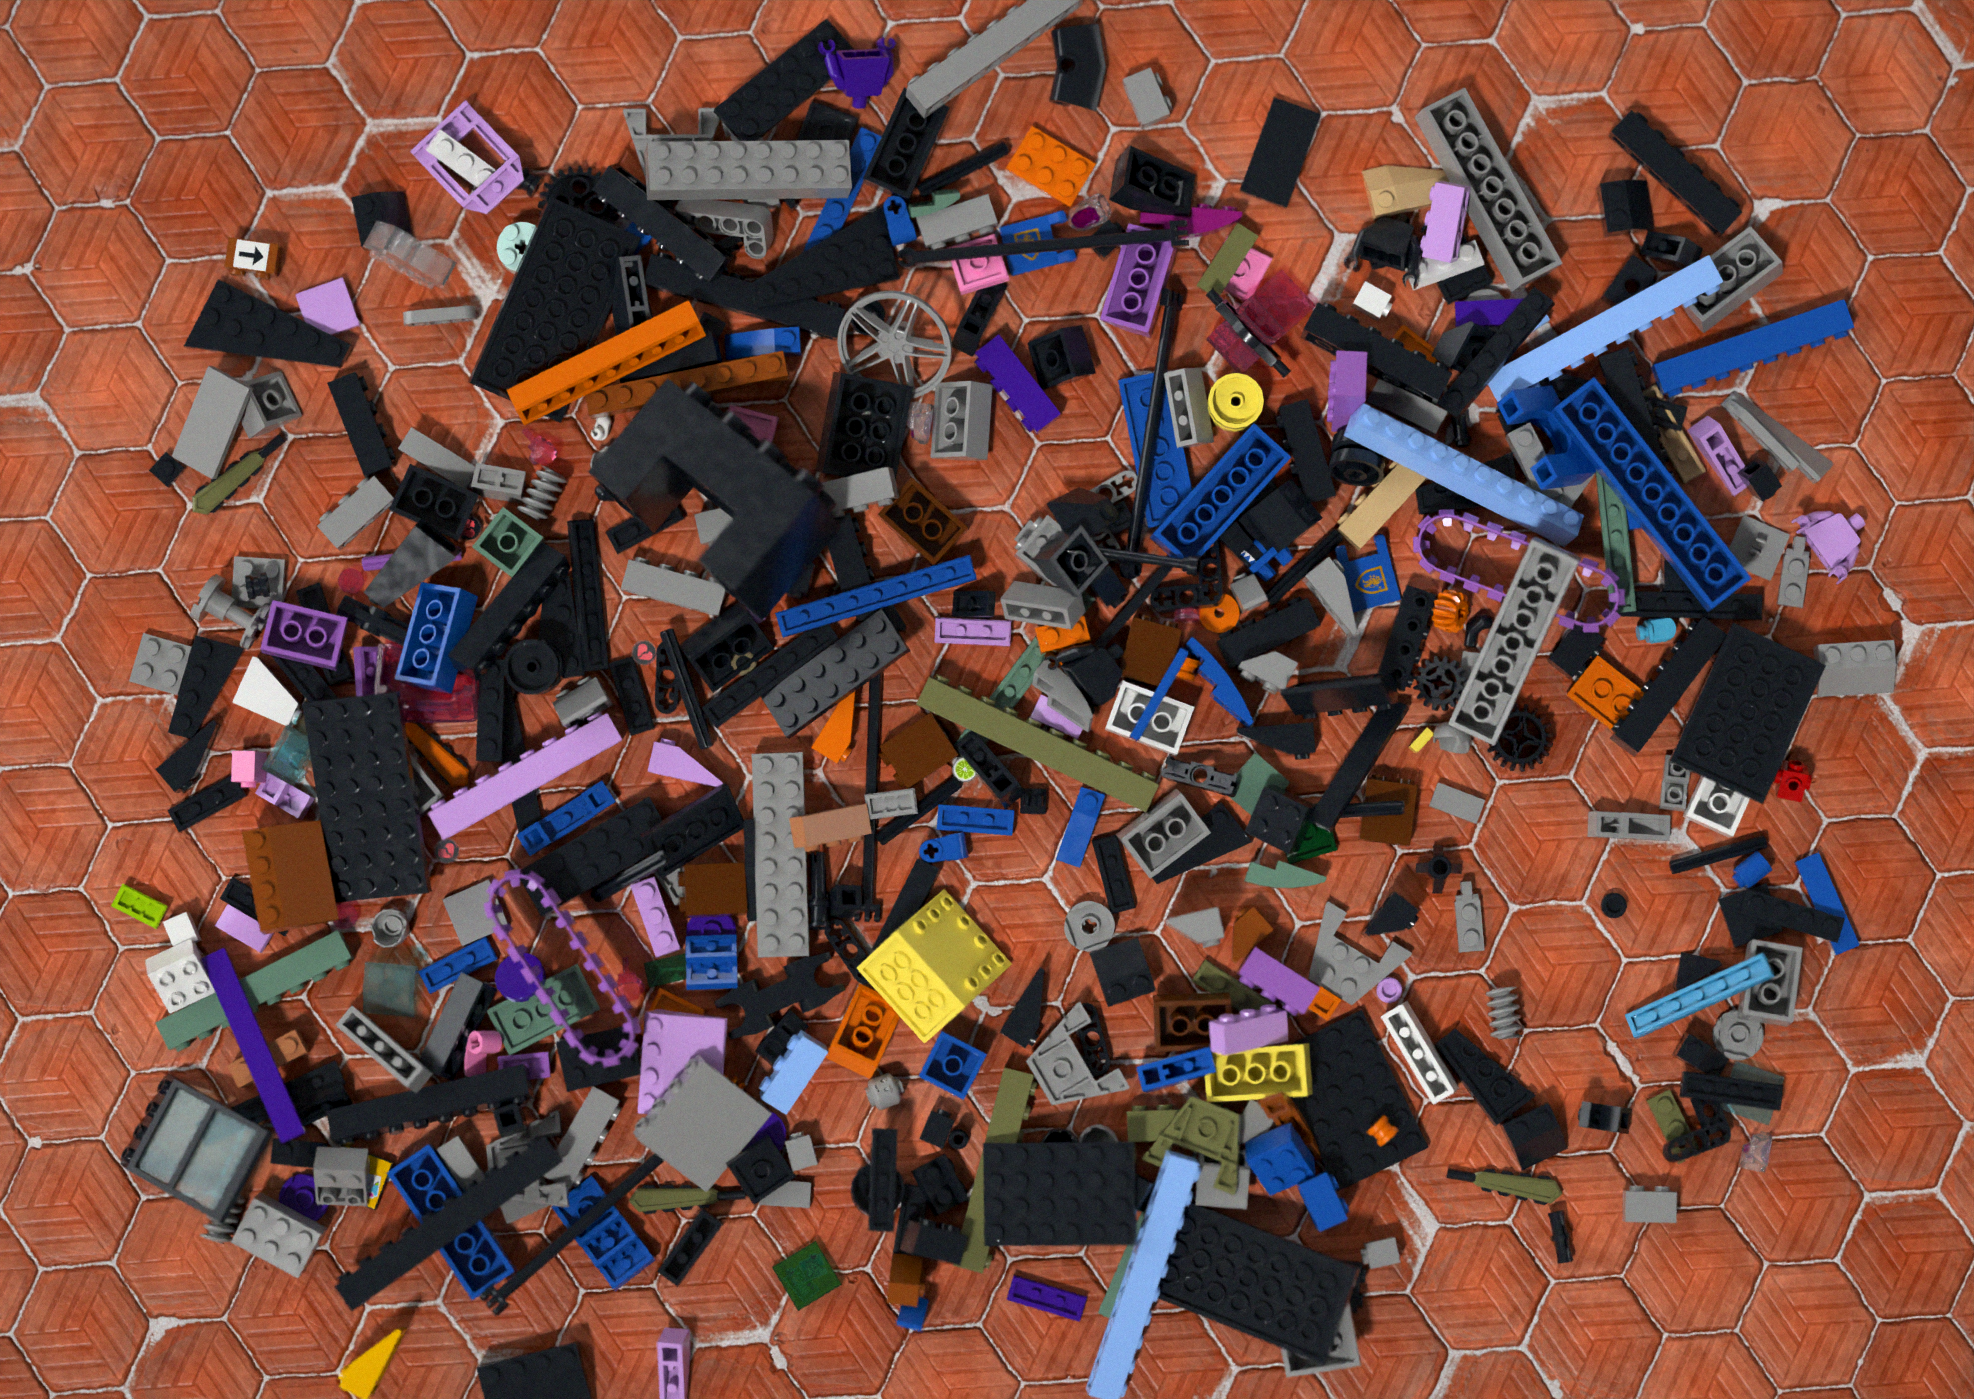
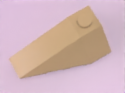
[1362,165,1450,220]

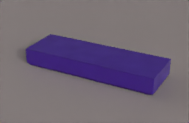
[1455,298,1524,327]
[1006,1275,1087,1322]

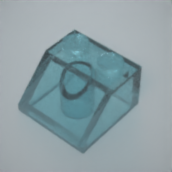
[261,725,311,786]
[363,962,419,1017]

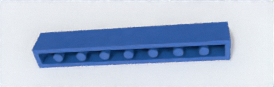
[1651,299,1854,398]

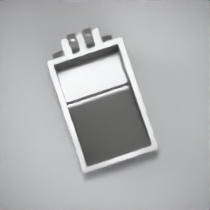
[1014,515,1064,588]

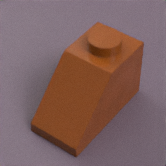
[1231,907,1274,963]

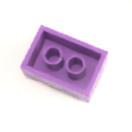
[1327,351,1367,432]
[260,600,348,671]
[1236,947,1320,1016]

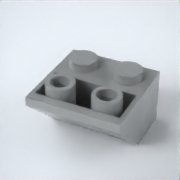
[1237,651,1298,695]
[313,1147,370,1206]
[1195,1150,1250,1209]

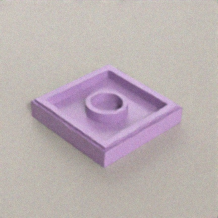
[295,277,360,336]

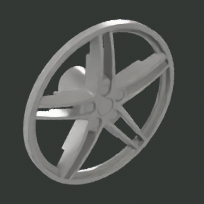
[837,291,952,399]

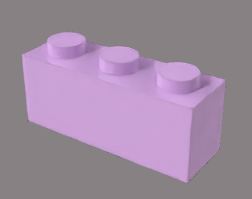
[1420,181,1471,263]
[630,877,681,958]
[1209,1004,1288,1055]

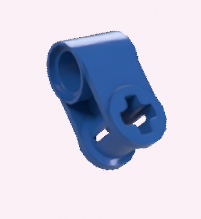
[883,196,917,247]
[919,832,969,863]

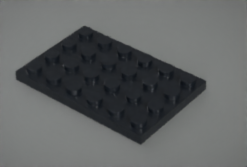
[1669,623,1826,804]
[1291,1010,1429,1192]
[983,1142,1137,1246]

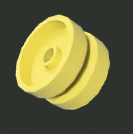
[1207,373,1264,432]

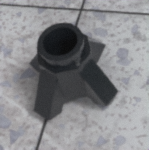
[1416,845,1462,894]

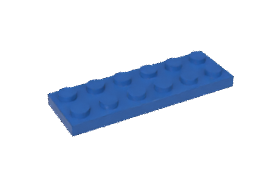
[1118,370,1192,529]

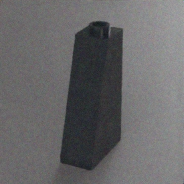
[364,519,462,608]

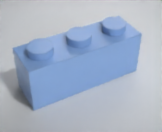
[759,1030,828,1115]

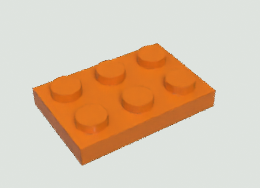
[1006,126,1096,208]
[1565,655,1644,733]

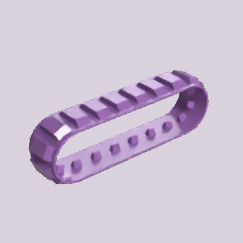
[1413,509,1625,633]
[484,869,641,1067]

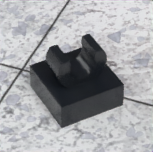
[1020,788,1046,815]

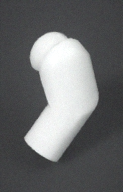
[591,416,612,440]

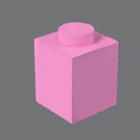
[231,751,267,788]

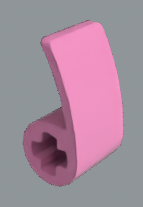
[464,1030,502,1077]

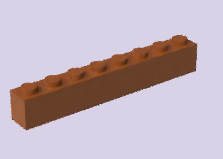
[585,351,790,420]

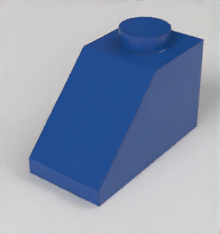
[896,1293,929,1331]

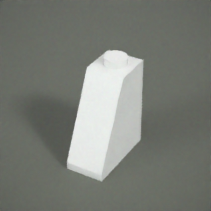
[233,656,303,728]

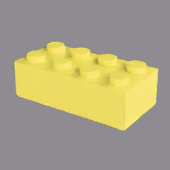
[1205,1043,1313,1102]

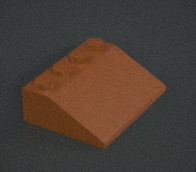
[242,820,339,935]

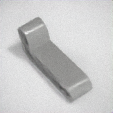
[675,200,774,259]

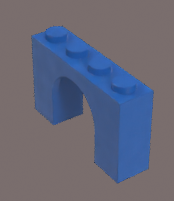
[1497,385,1597,490]

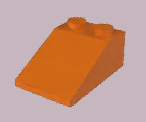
[825,983,900,1079]

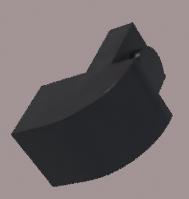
[1578,1101,1632,1134]
[492,1103,528,1138]

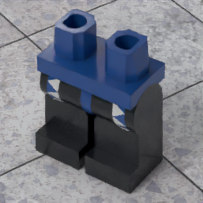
[1219,505,1294,583]

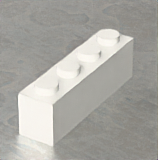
[1381,1001,1459,1105]

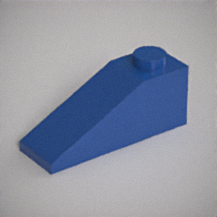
[725,327,802,360]
[1056,787,1105,868]
[1136,1047,1217,1093]

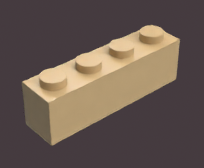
[1337,461,1426,551]

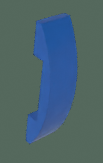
[516,781,616,856]

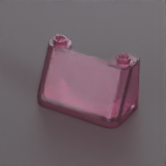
[374,643,479,723]

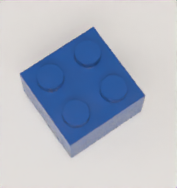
[918,1031,987,1100]
[1245,1122,1315,1196]
[1296,1171,1349,1232]

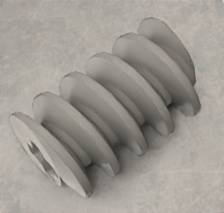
[517,465,567,522]
[1486,986,1523,1040]
[200,1187,246,1244]

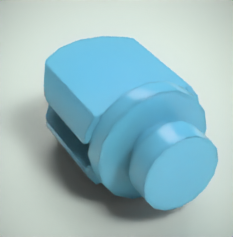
[1635,617,1676,644]

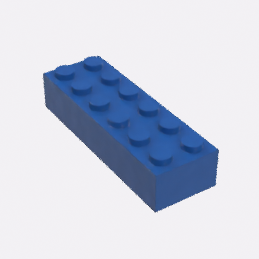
[1150,423,1291,558]
[387,1143,517,1300]

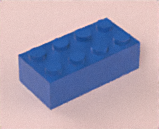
[395,582,478,694]

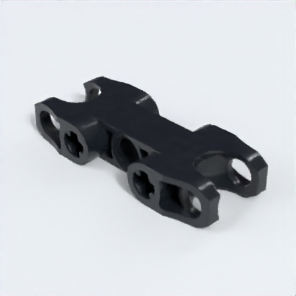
[714,952,846,1040]

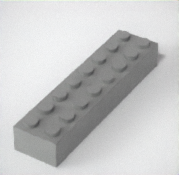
[1414,88,1562,292]
[644,140,852,200]
[1448,537,1581,746]
[752,752,810,958]

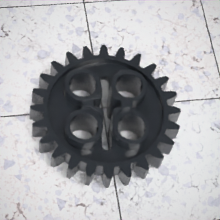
[538,166,619,226]

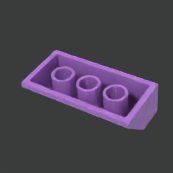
[1100,223,1177,338]

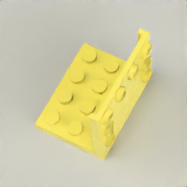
[857,889,1012,1044]

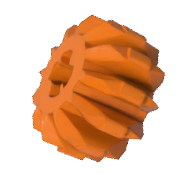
[1432,589,1470,633]

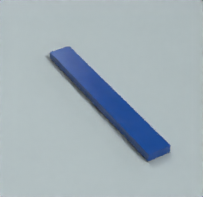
[775,555,977,638]

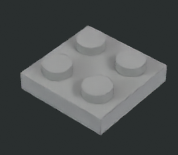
[231,556,286,609]
[129,633,192,695]

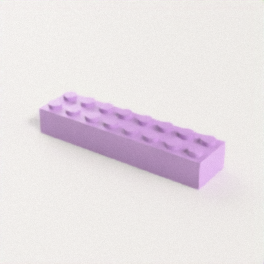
[428,712,622,840]

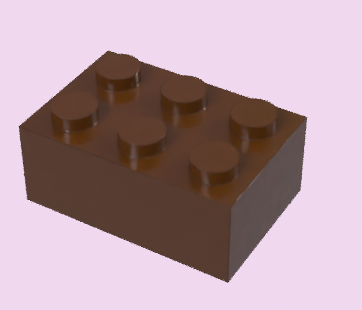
[878,477,968,566]
[1153,992,1231,1052]

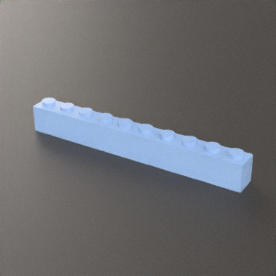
[1488,255,1723,402]
[1344,403,1584,547]
[1085,1150,1201,1399]

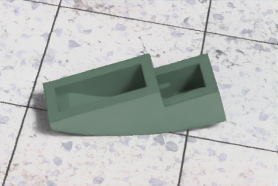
[1243,860,1327,888]

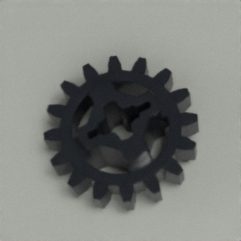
[1413,656,1469,711]

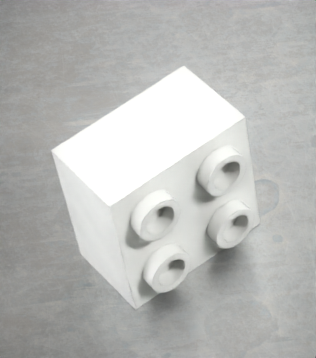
[145,939,216,1014]

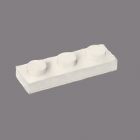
[425,129,496,188]
[1405,240,1484,290]

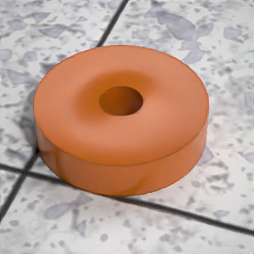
[1199,593,1239,634]

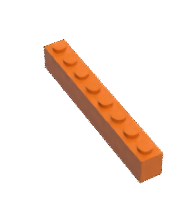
[507,300,706,425]

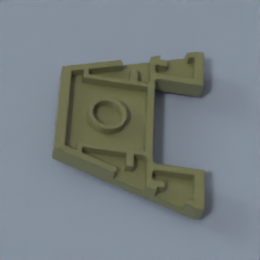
[1142,1096,1240,1196]

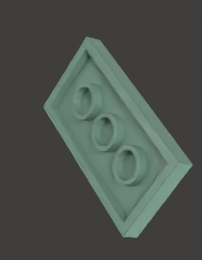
[487,964,601,1056]

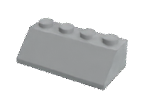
[1682,226,1783,333]

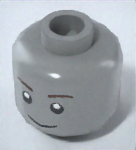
[865,1073,904,1110]

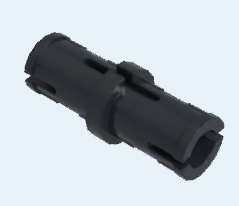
[1548,1210,1574,1264]

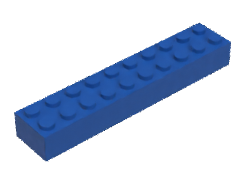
[1551,377,1752,612]

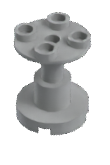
[190,574,271,650]

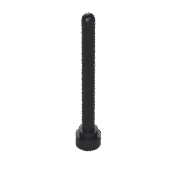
[1097,546,1201,576]

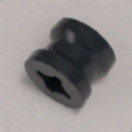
[516,166,544,198]
[245,572,270,600]

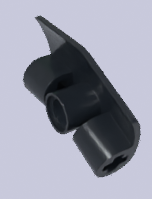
[1049,24,1106,111]

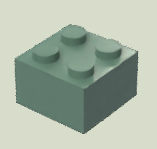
[472,507,546,578]

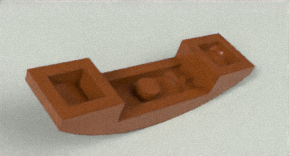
[1258,1092,1322,1161]

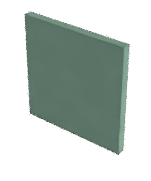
[1230,752,1290,816]

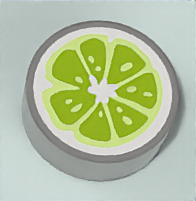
[952,757,976,782]

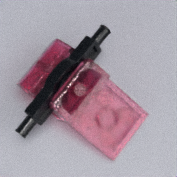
[1205,270,1316,378]

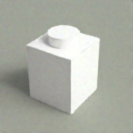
[1351,281,1393,321]
[163,912,202,947]

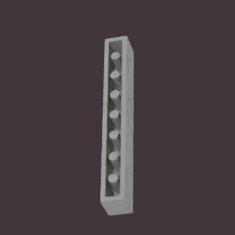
[906,0,1083,118]
[694,467,899,545]

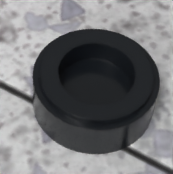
[1600,893,1627,918]

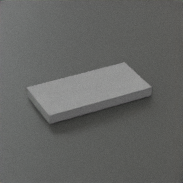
[172,366,253,479]

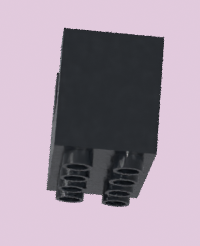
[588,379,842,621]

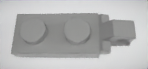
[1776,536,1810,608]
[1454,881,1485,953]

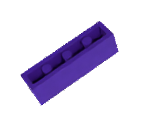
[974,335,1061,435]

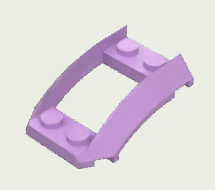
[410,100,524,214]

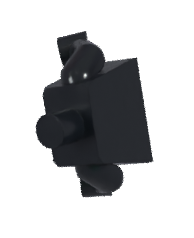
[1344,214,1422,289]
[1044,643,1124,714]

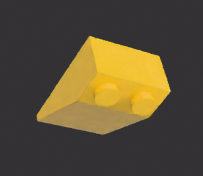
[338,1327,407,1399]

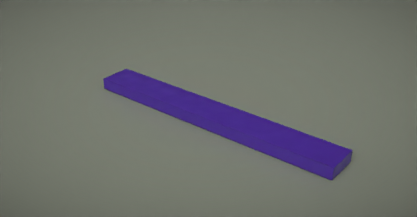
[201,948,306,1144]

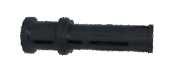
[808,852,831,931]

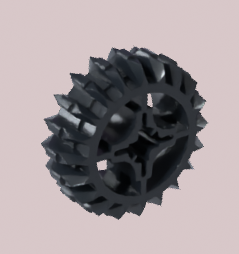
[1485,703,1554,772]

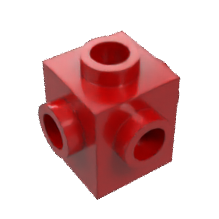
[1773,760,1812,802]

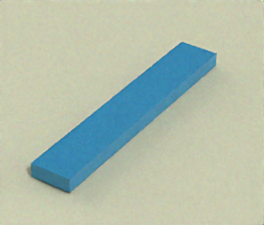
[1625,953,1775,1039]

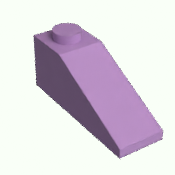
[1688,415,1746,496]
[648,738,723,788]
[657,1328,690,1399]

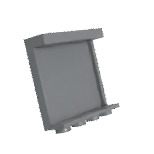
[633,1054,772,1192]

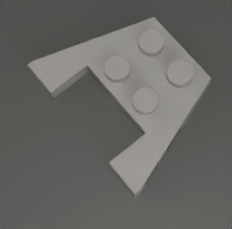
[623,108,720,178]
[1308,901,1412,1005]
[1026,1002,1130,1105]
[486,1110,570,1207]

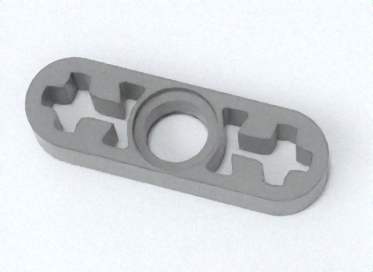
[403,306,477,326]

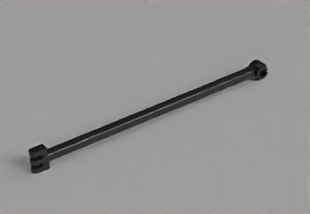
[897,220,1189,269]
[1119,288,1184,579]
[854,672,882,922]
[479,1153,665,1316]

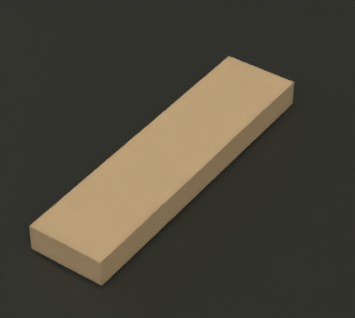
[1642,384,1706,484]

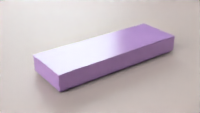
[934,617,1011,647]

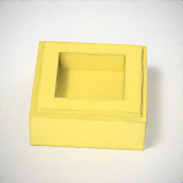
[1408,728,1433,753]

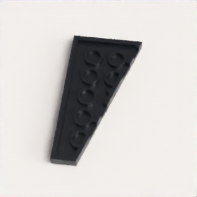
[749,207,900,310]
[184,279,353,369]

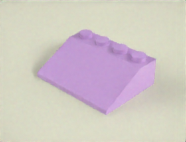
[638,1009,727,1115]

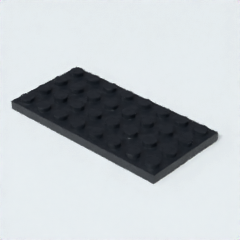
[468,196,641,423]
[302,691,432,902]
[1158,1201,1360,1365]

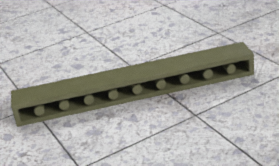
[916,674,1159,812]

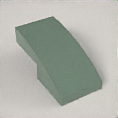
[907,188,960,218]

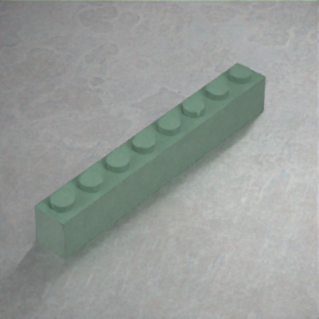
[155,930,354,1052]

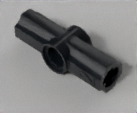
[336,595,409,646]

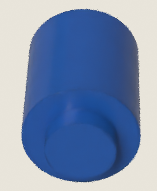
[1732,851,1772,889]

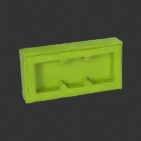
[111,883,169,929]

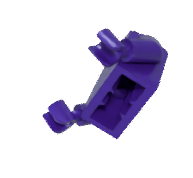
[818,37,896,109]

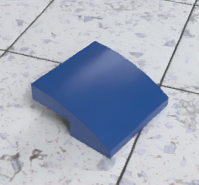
[686,934,738,990]

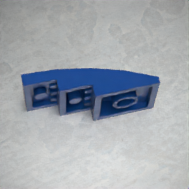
[1184,637,1253,728]
[551,1175,656,1291]

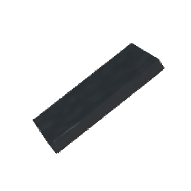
[1239,97,1321,209]
[640,783,744,878]

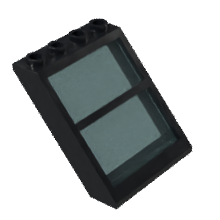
[120,1073,272,1224]

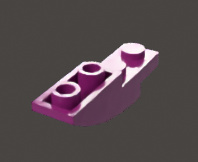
[1139,204,1242,239]

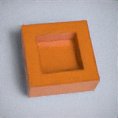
[1308,986,1341,1021]

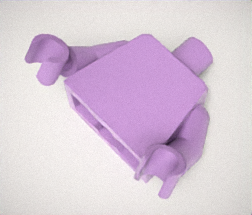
[1791,511,1866,585]

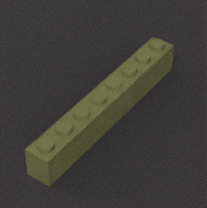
[953,1067,1037,1273]

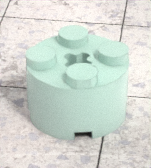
[497,222,535,274]

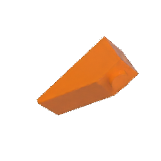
[811,691,856,765]

